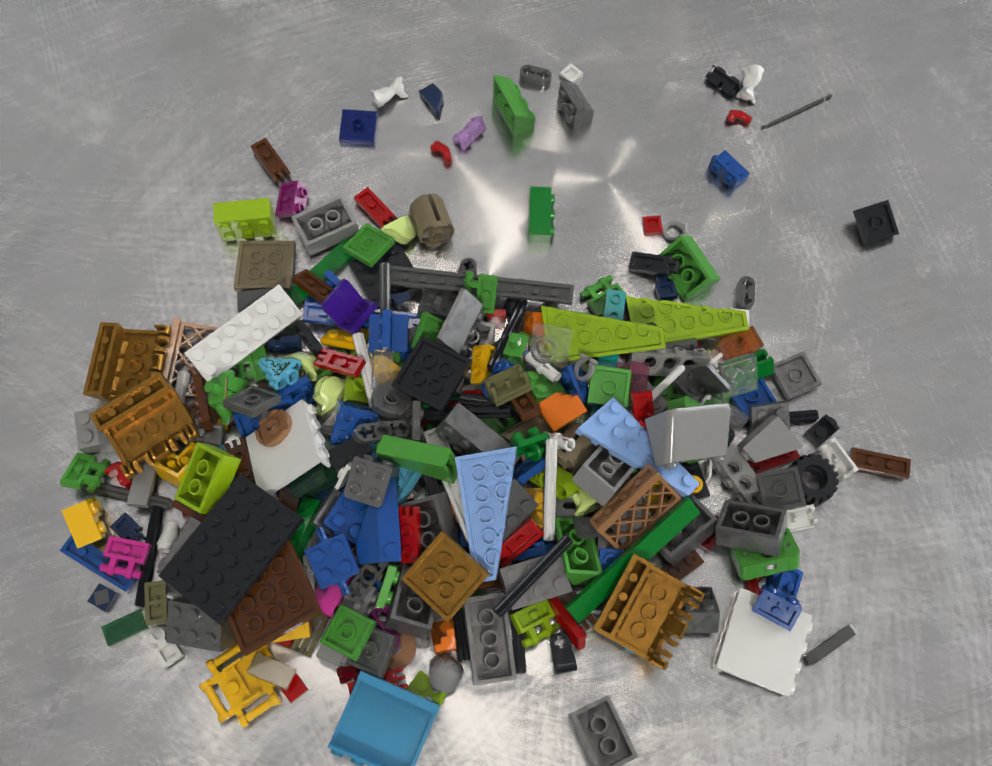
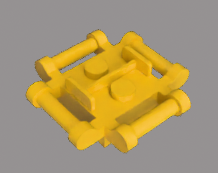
[199,643,281,728]

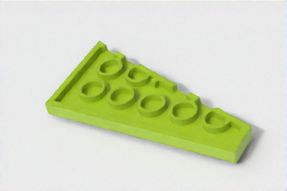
[625,295,749,342]
[541,305,666,363]

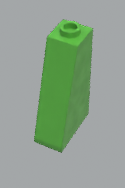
[376,434,458,484]

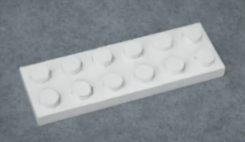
[185,285,303,382]

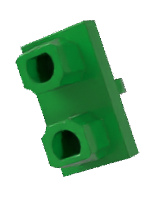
[510,427,550,462]

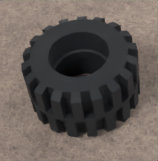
[788,454,839,507]

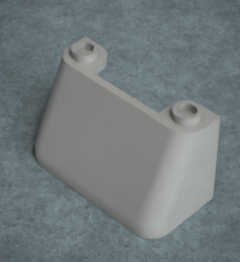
[645,403,731,470]

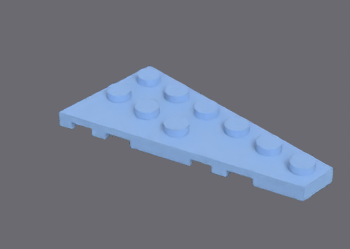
[574,397,700,498]
[455,446,517,582]

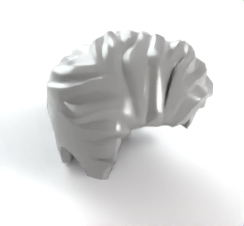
[429,653,464,693]

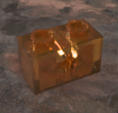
[716,326,764,362]

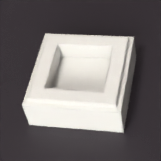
[559,63,583,84]

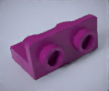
[275,180,308,218]

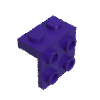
[321,279,378,335]

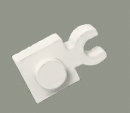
[149,628,184,668]

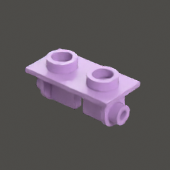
[453,114,486,150]

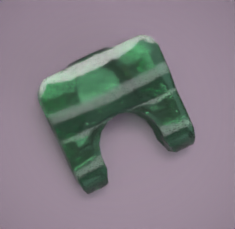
[289,458,339,498]

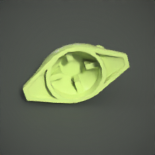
[380,214,416,244]
[276,351,320,381]
[312,376,346,417]
[571,488,613,516]

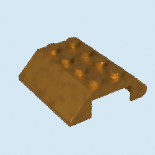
[83,322,172,402]
[89,372,200,480]
[593,554,705,670]

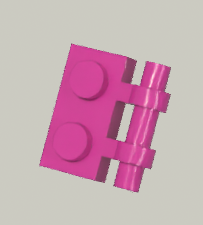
[99,536,152,580]

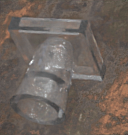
[530,322,573,367]

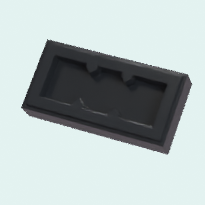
[328,433,372,470]

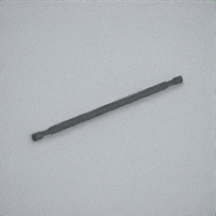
[761,94,832,129]

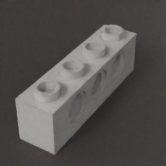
[627,347,710,377]
[712,444,763,505]
[316,578,379,667]

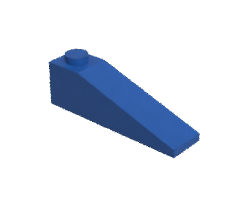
[356,479,401,565]

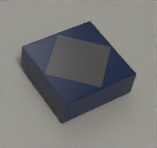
[87,583,118,612]

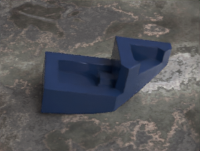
[419,83,444,116]
[374,292,411,311]

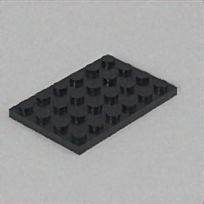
[158,474,304,626]

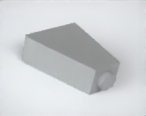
[737,415,803,463]

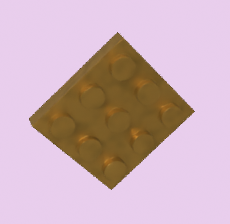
[401,530,490,623]

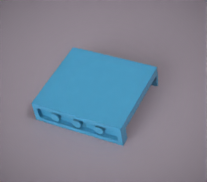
[327,670,440,766]

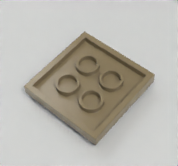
[233,241,296,292]

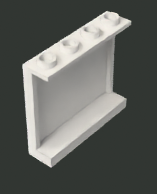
[246,399,331,500]
[712,588,813,697]

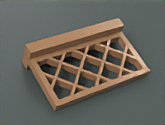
[162,318,220,398]
[588,463,681,550]

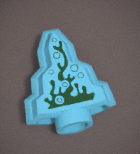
[258,358,301,390]

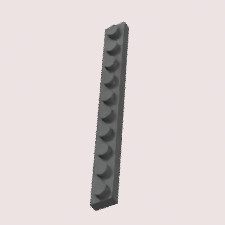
[390,265,574,305]

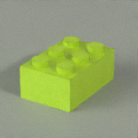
[213,198,277,241]
[174,442,241,515]

